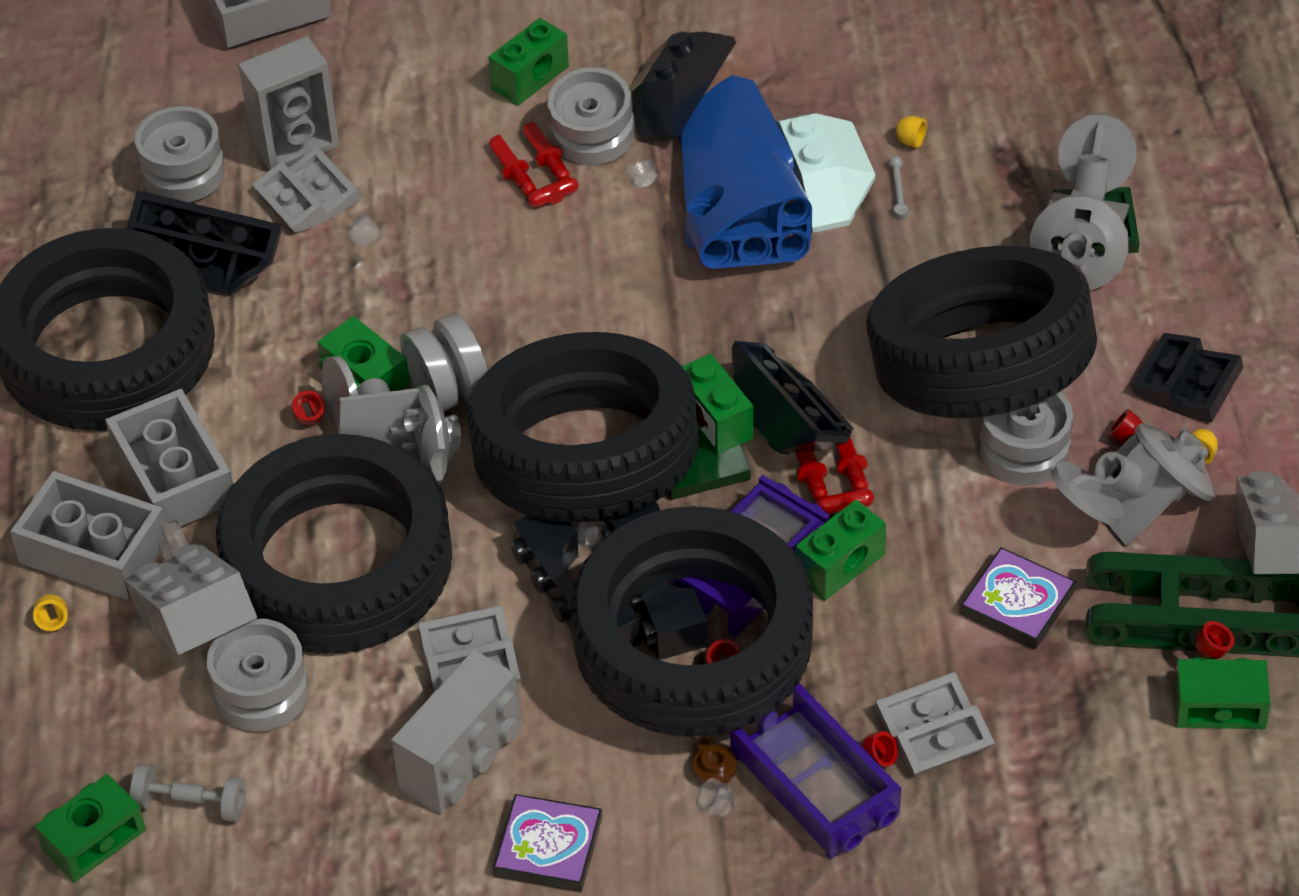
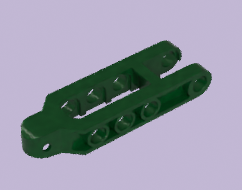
[1085,552,1299,657]

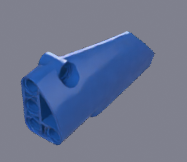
[681,75,812,269]

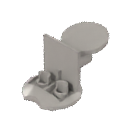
[1030,113,1137,291]
[321,356,462,485]
[1050,423,1216,546]

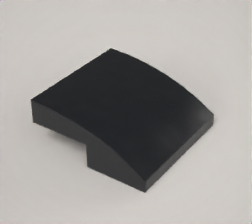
[1131,333,1243,422]

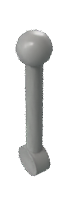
[888,155,909,220]

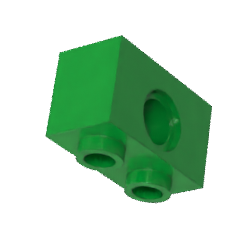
[488,18,569,106]
[317,316,410,392]
[795,499,886,601]
[35,774,146,883]

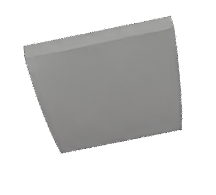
[252,146,363,233]
[418,605,521,692]
[874,672,995,776]

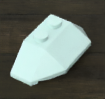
[776,113,875,233]

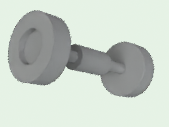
[130,763,246,822]

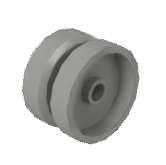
[548,67,635,165]
[135,106,225,202]
[400,313,488,413]
[979,391,1074,486]
[207,619,309,732]

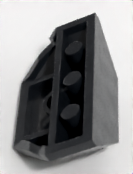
[629,31,736,142]
[127,190,283,295]
[732,341,853,454]

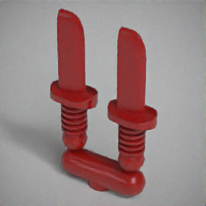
[489,121,579,207]
[795,437,874,515]

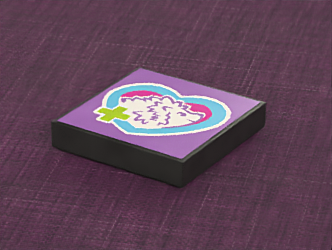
[960,547,1077,649]
[493,794,603,892]

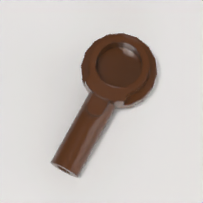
[693,735,737,788]

